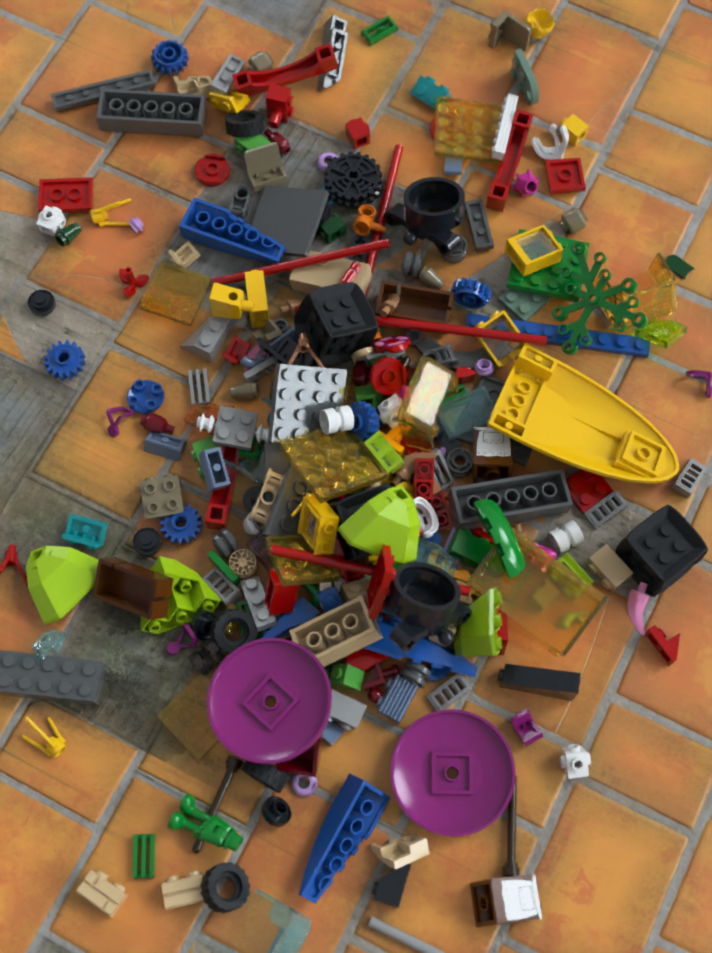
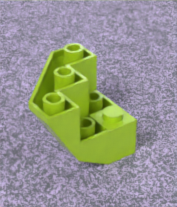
[337,485,421,566]
[26,546,99,624]
[140,556,221,634]
[453,587,502,657]

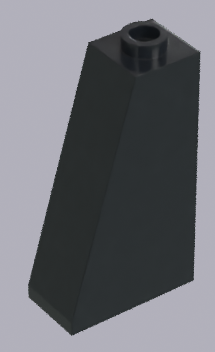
[498,664,581,701]

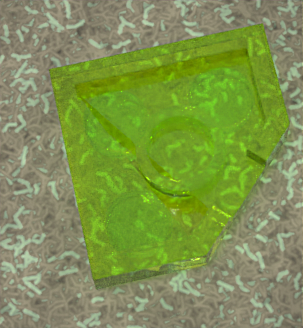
[635,320,687,348]

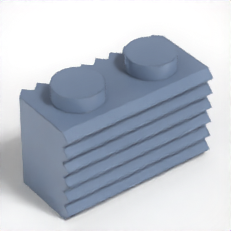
[198,447,231,492]
[376,675,418,725]

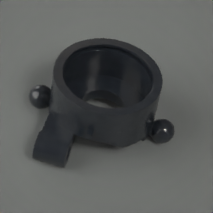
[384,177,465,256]
[385,562,472,652]

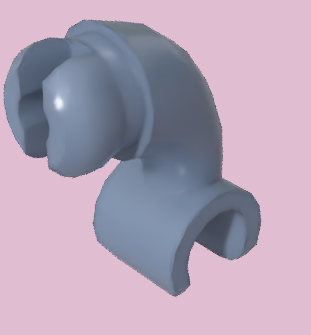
[240,349,269,369]

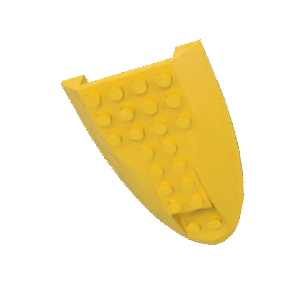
[487,344,679,484]

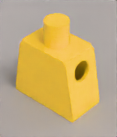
[209,283,254,319]

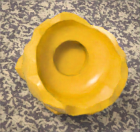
[525,8,555,40]

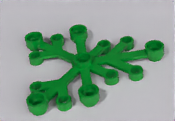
[552,242,648,356]

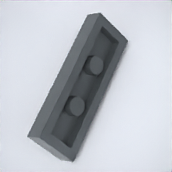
[465,199,494,252]

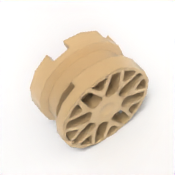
[229,549,258,579]

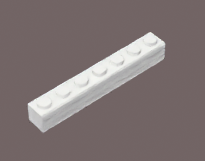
[491,93,519,160]

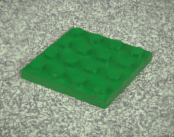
[506,229,590,302]

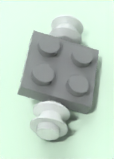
[196,406,269,451]

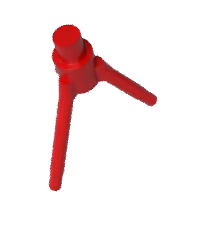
[0,544,30,592]

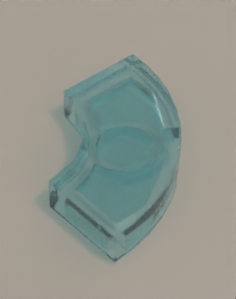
[32,629,67,660]

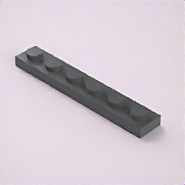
[51,69,156,112]

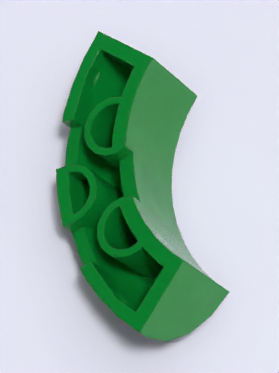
[473,499,526,579]

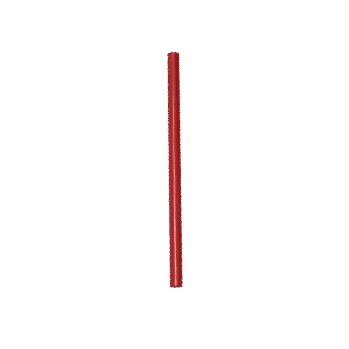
[365,144,404,298]
[212,238,390,285]
[375,315,547,346]
[270,544,471,597]

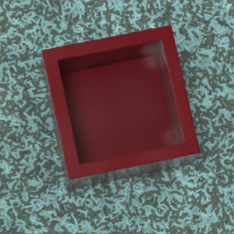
[275,732,323,777]

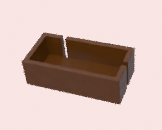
[375,280,454,335]
[93,557,174,620]

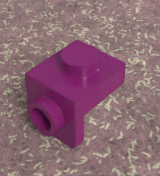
[511,709,543,747]

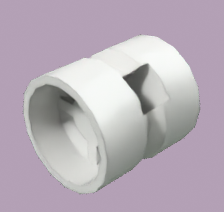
[319,405,354,434]
[547,520,584,555]

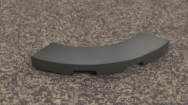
[416,336,492,371]

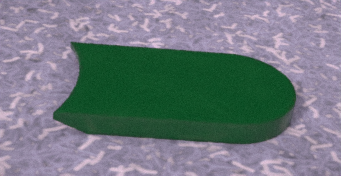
[665,255,695,279]

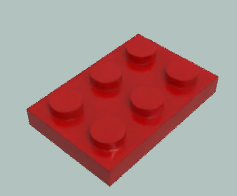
[38,177,94,213]
[366,545,396,620]

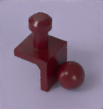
[364,663,400,703]

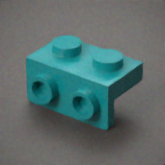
[410,75,452,112]
[61,513,109,550]

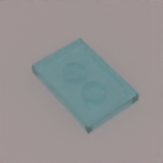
[433,386,494,441]

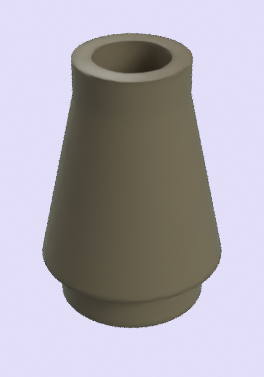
[417,266,445,290]
[231,381,259,399]

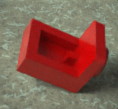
[221,336,252,366]

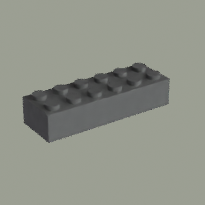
[96,89,207,136]
[447,469,573,531]
[0,650,106,706]

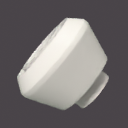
[243,513,264,536]

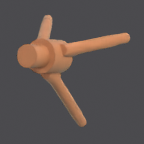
[288,333,324,367]

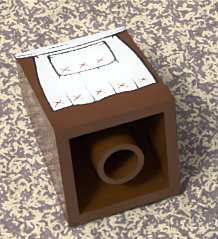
[473,427,513,484]
[470,874,542,927]

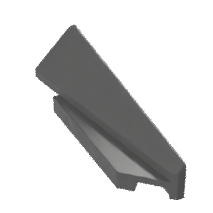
[317,15,348,92]

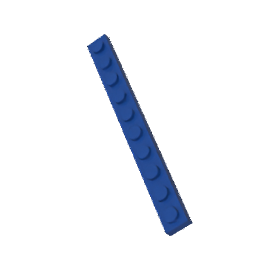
[466,313,650,358]

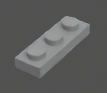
[209,53,245,96]
[240,575,277,632]

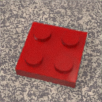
[545,157,586,195]
[566,469,614,515]

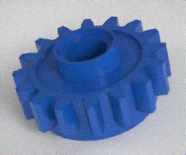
[151,40,189,76]
[451,278,492,309]
[44,340,86,381]
[346,402,379,444]
[159,504,203,546]

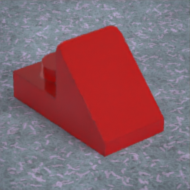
[645,625,680,666]

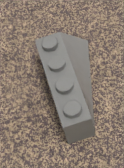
[180,293,247,362]

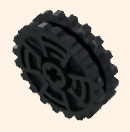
[324,151,382,209]

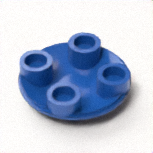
[127,379,165,414]

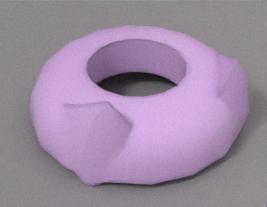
[317,152,338,172]
[291,774,318,797]

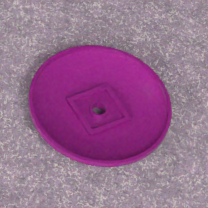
[207,638,332,764]
[390,709,516,837]

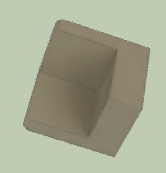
[252,319,283,345]

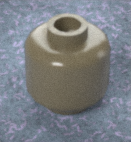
[248,51,274,71]
[559,207,588,234]

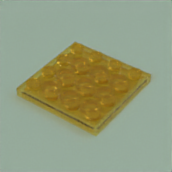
[434,96,504,164]
[280,429,388,503]

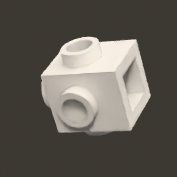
[36,206,66,237]
[377,393,411,429]
[560,744,591,779]

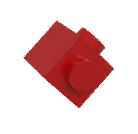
[345,117,370,149]

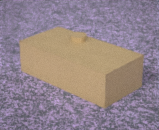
[289,251,372,294]
[289,595,383,667]

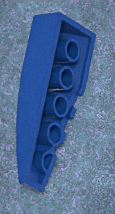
[179,197,285,263]
[364,614,477,677]
[299,773,391,903]

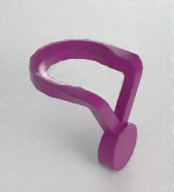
[686,370,712,398]
[106,407,134,437]
[167,623,198,655]

